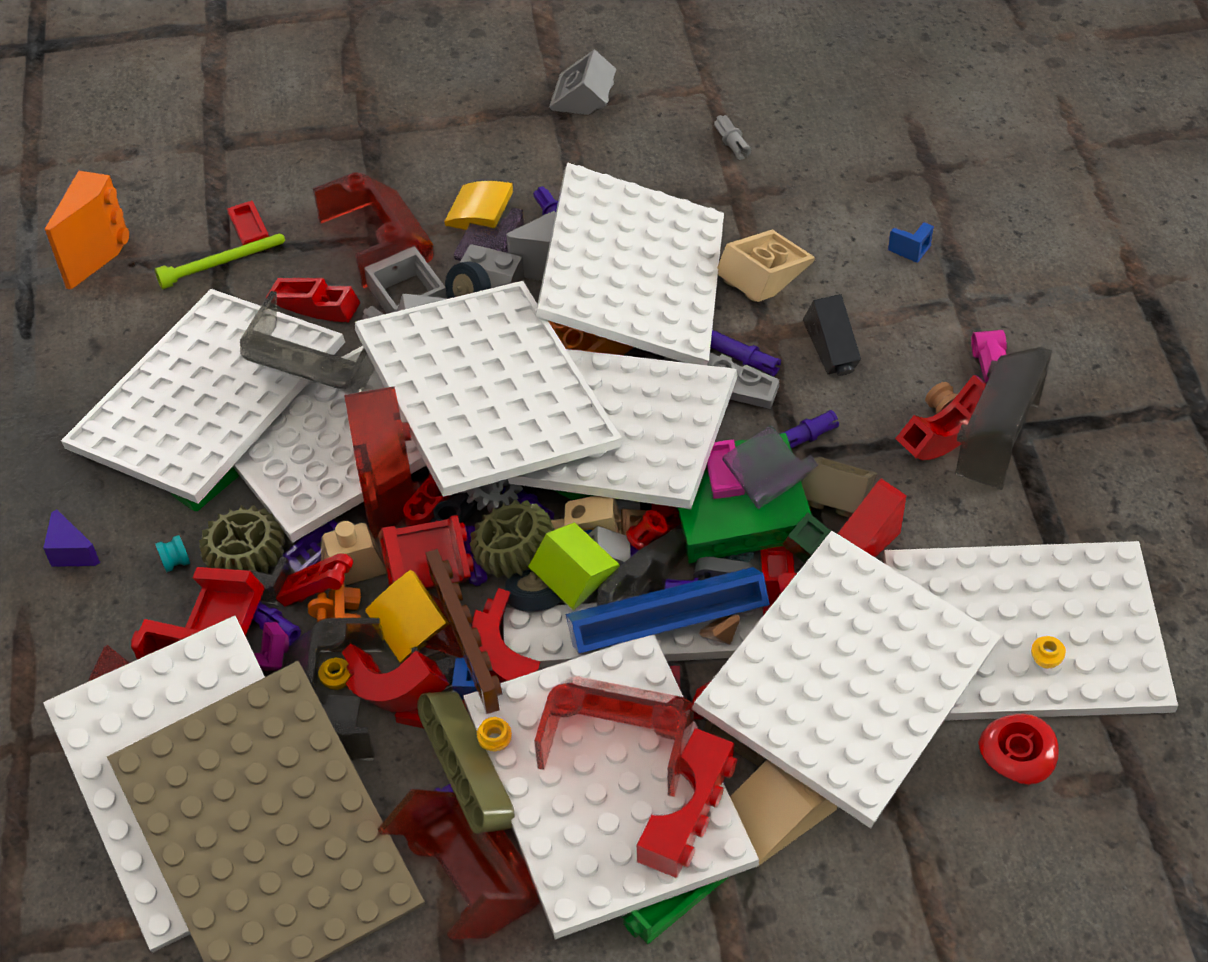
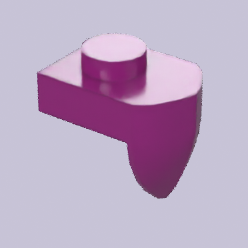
[254,622,289,671]

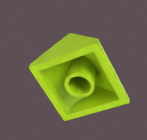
[528,522,620,611]

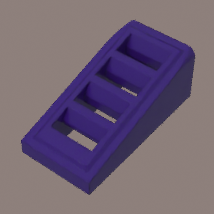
[283,519,337,572]

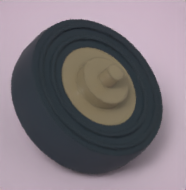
[445,261,491,299]
[505,570,561,612]

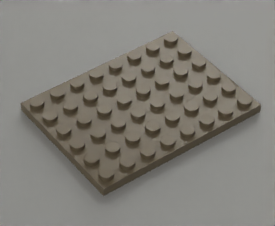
[107,661,425,962]

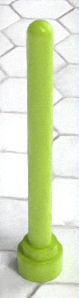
[154,234,285,290]

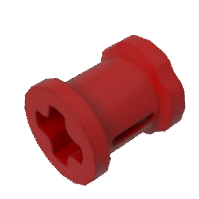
[626,510,668,551]

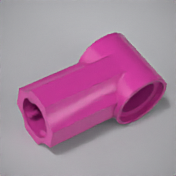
[971,330,1011,386]

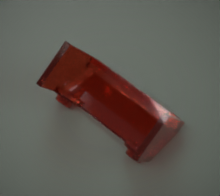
[312,172,434,288]
[344,386,419,539]
[534,676,694,797]
[378,789,541,939]

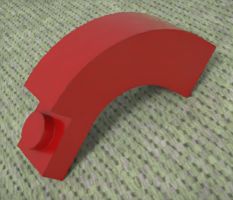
[895,375,999,460]
[471,588,541,683]
[342,643,450,712]

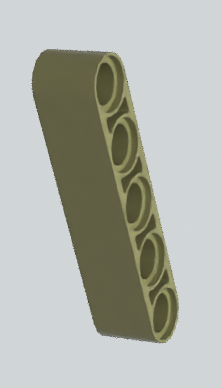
[417,691,515,834]

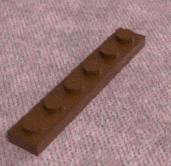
[425,549,503,714]

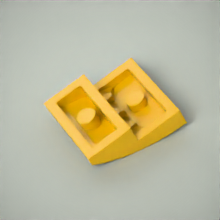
[444,181,513,231]
[365,570,449,663]

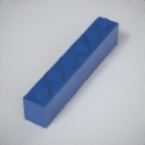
[565,567,770,653]

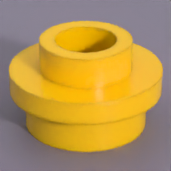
[1031,636,1066,669]
[318,658,352,690]
[477,717,512,751]

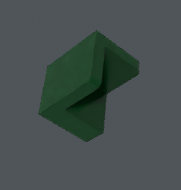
[782,512,831,563]

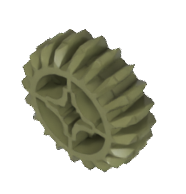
[470,500,554,579]
[199,505,286,578]

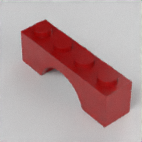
[636,728,738,878]

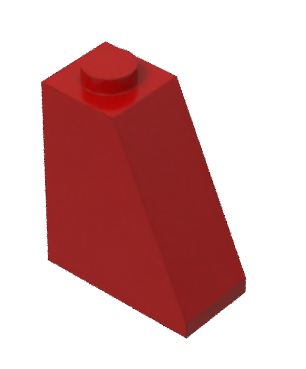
[837,478,907,557]

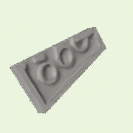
[663,353,779,409]

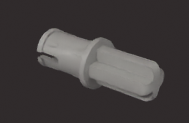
[714,115,752,160]

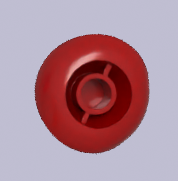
[978,713,1059,785]

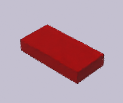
[227,201,269,245]

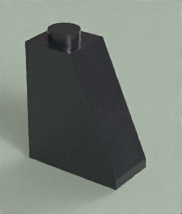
[803,294,861,376]

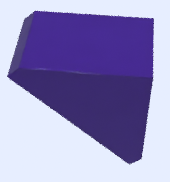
[43,509,100,567]

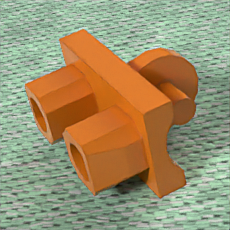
[308,583,361,643]

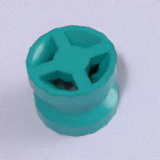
[155,535,190,573]

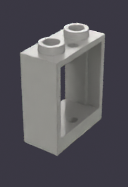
[364,246,447,314]

